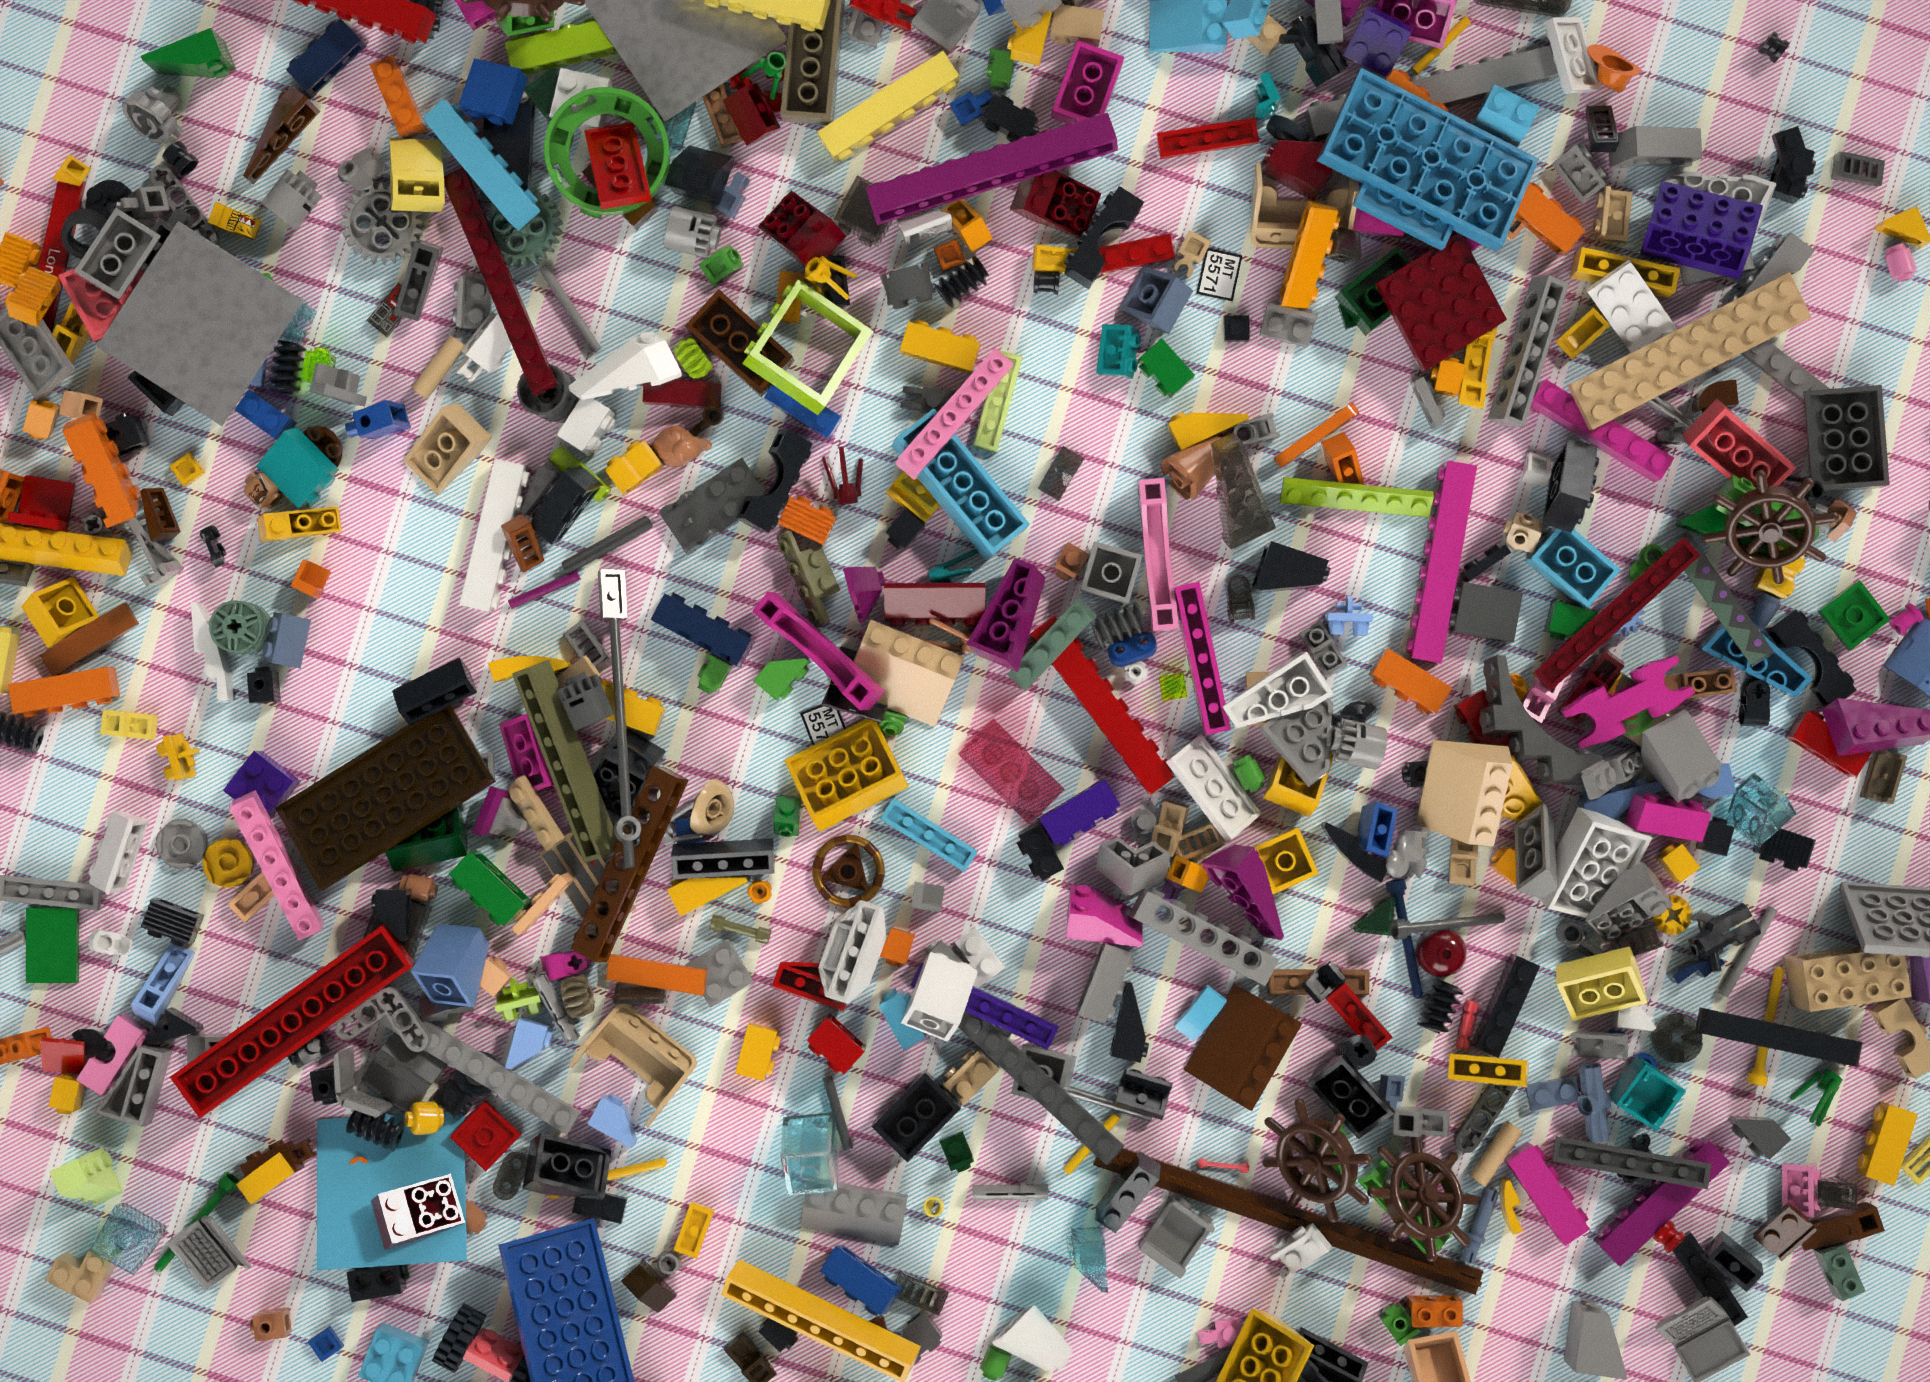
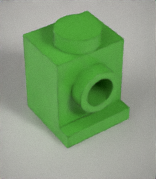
[986,48,1014,90]
[697,654,732,694]
[1379,1302,1421,1347]

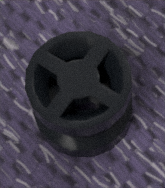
[1758,31,1790,63]

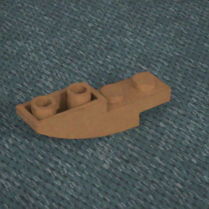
[1664,667,1737,699]

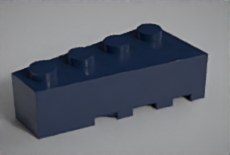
[650,592,755,668]

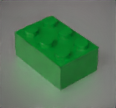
[449,850,532,926]

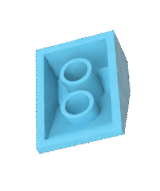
[1149,0,1227,53]

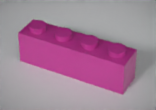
[1504,1141,1590,1246]

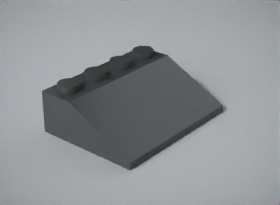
[1803,385,1890,491]

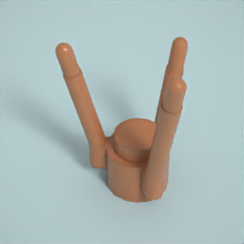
[925,618,975,655]

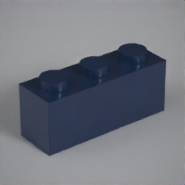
[286,18,367,97]

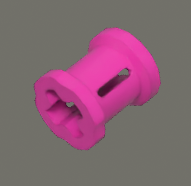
[1888,603,1924,636]

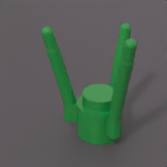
[1790,1069,1843,1127]

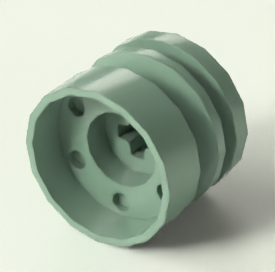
[209,600,271,655]

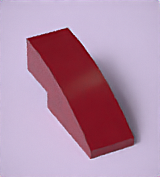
[642,379,722,409]
[1557,647,1625,727]

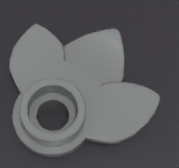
[337,149,386,190]

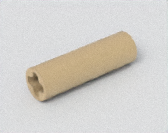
[411,335,465,400]
[1469,1120,1523,1187]

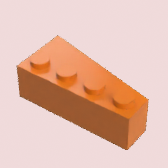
[62,412,142,528]

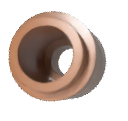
[399,874,438,903]
[466,1199,488,1235]

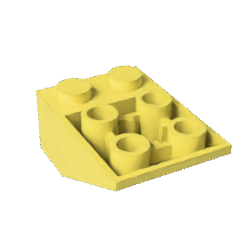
[389,138,445,212]

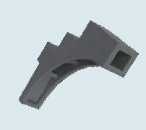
[1479,655,1603,785]

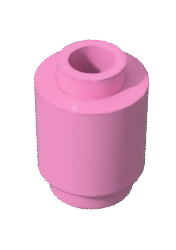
[1884,243,1917,283]

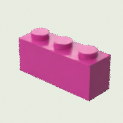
[1625,792,1711,842]

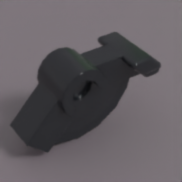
[200,525,227,568]
[1331,701,1377,727]
[72,1029,116,1058]

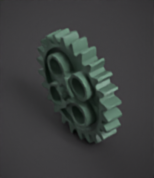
[485,189,563,268]

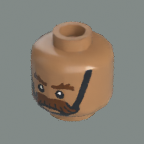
[244,472,283,509]

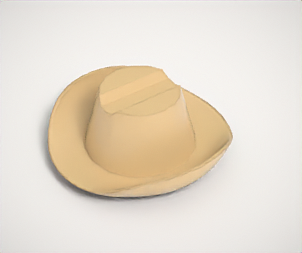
[690,779,735,835]

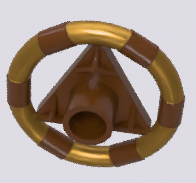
[812,834,885,908]

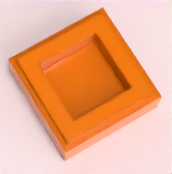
[933,239,965,272]

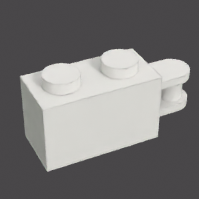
[455,311,513,383]

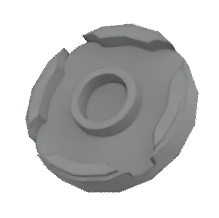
[156,819,208,869]

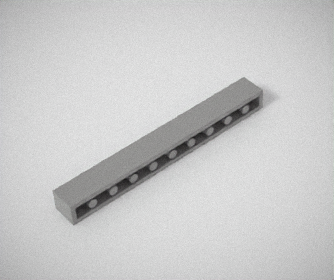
[1305,44,1557,142]

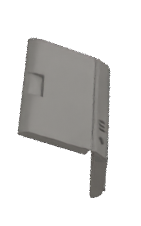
[334,1047,394,1118]
[166,1215,252,1291]
[1655,1296,1751,1382]

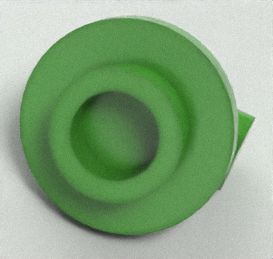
[879,711,907,736]

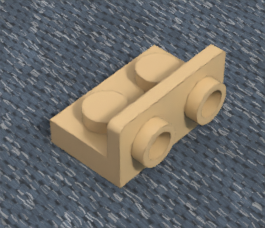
[942,1048,999,1105]

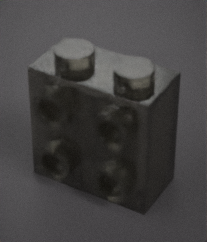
[834,175,893,247]

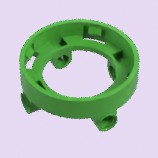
[544,87,671,219]

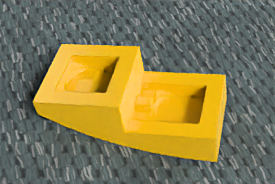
[236,1152,295,1205]
[1499,1176,1523,1235]

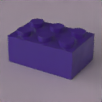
[1039,779,1121,846]

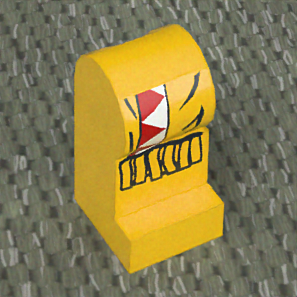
[208,201,262,240]

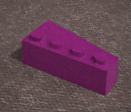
[967,558,1046,672]
[1822,698,1930,756]

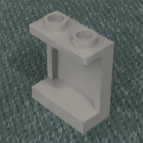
[1138,1196,1215,1279]

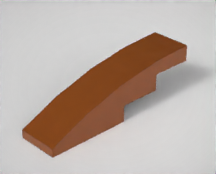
[40,602,139,676]

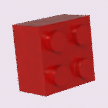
[807,1013,867,1074]

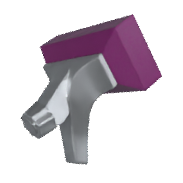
[472,786,531,839]

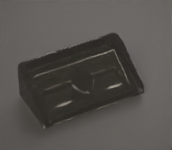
[613,982,667,1004]

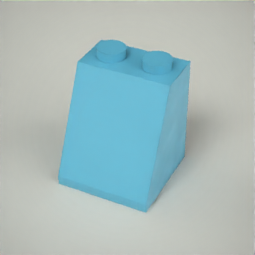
[1471,84,1540,147]

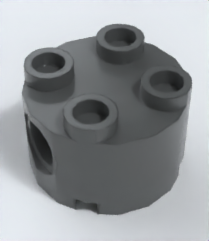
[880,263,936,310]

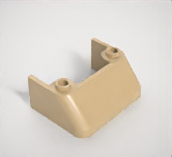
[1250,162,1359,251]
[569,1003,697,1127]

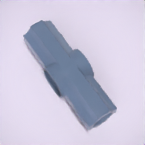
[1577,1063,1611,1143]

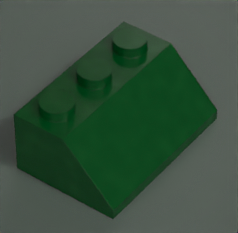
[385,805,468,872]

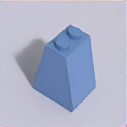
[411,924,489,1007]

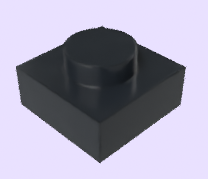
[1223,315,1250,342]

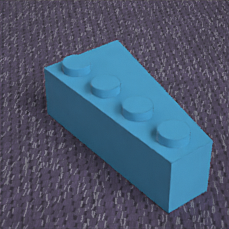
[1696,622,1813,697]

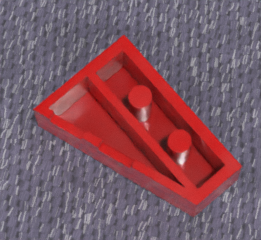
[772,962,847,1013]

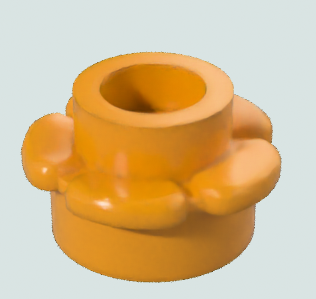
[747,879,772,904]

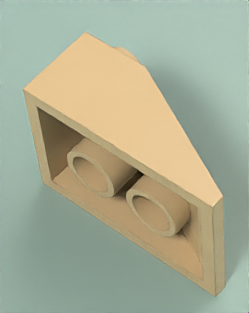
[403,403,492,495]

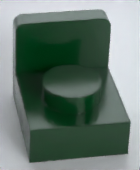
[939,1130,974,1173]

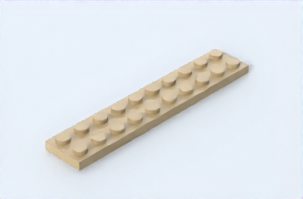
[1567,272,1811,431]

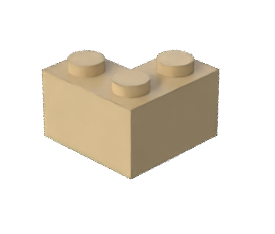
[45,1241,123,1303]

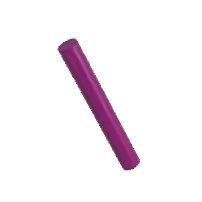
[508,570,581,609]

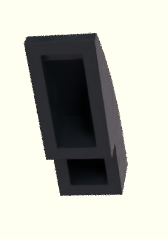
[1321,822,1387,883]

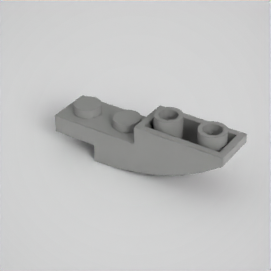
[1581,746,1643,800]

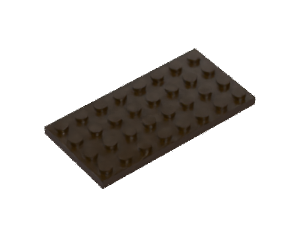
[276,705,496,891]

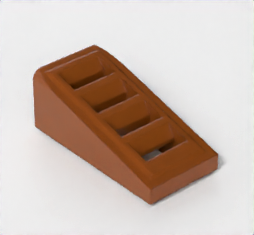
[501,515,544,573]

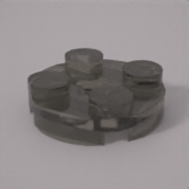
[1650,1012,1703,1063]

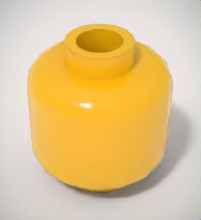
[404,1101,444,1135]

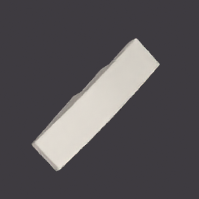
[191,602,235,702]

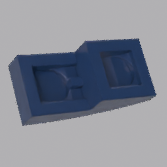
[1666,958,1725,984]

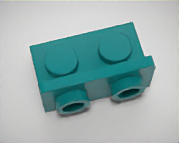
[1253,72,1281,121]
[1096,324,1141,379]

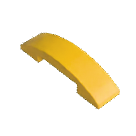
[1458,327,1497,409]

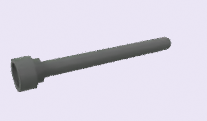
[1390,913,1506,940]

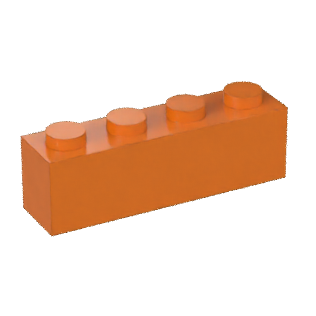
[8,666,120,718]

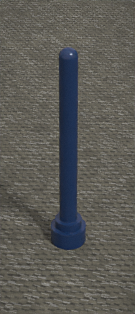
[1385,879,1423,999]

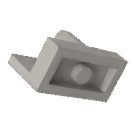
[309,363,367,407]

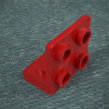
[7,475,75,532]

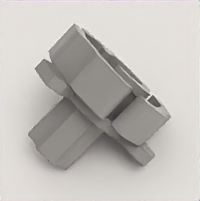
[122,85,184,144]

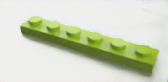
[1280,477,1434,517]

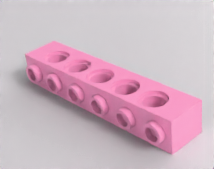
[895,348,1014,480]
[229,790,324,941]

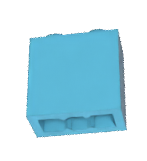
[879,988,926,1050]

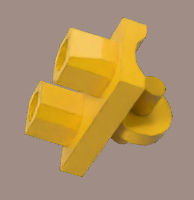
[156,733,200,781]

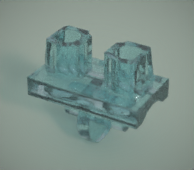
[280,296,317,344]

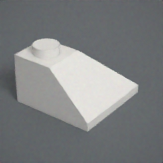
[895,209,952,247]

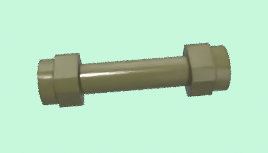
[709,914,771,944]

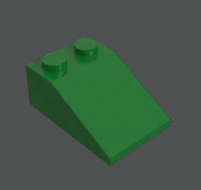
[141,28,236,78]

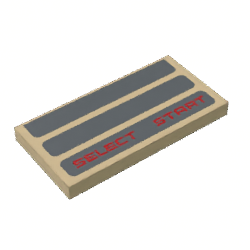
[539,831,636,935]

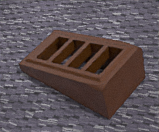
[140,488,181,542]

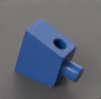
[345,400,411,439]

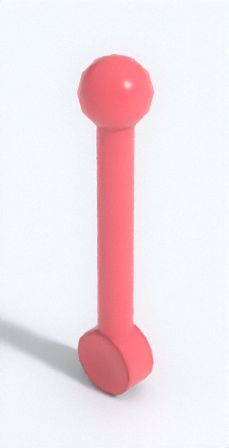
[1197,1158,1250,1173]

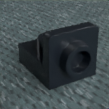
[433,1079,473,1118]

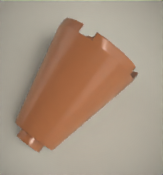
[1160,436,1231,500]

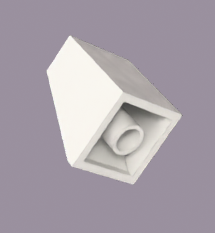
[901,952,978,1042]

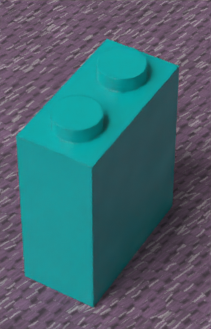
[256,427,339,508]

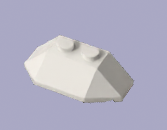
[818,900,886,1004]

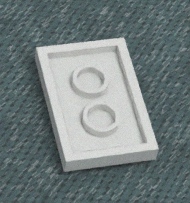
[1544,17,1601,94]

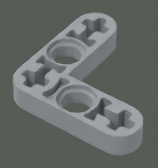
[335,987,431,1052]

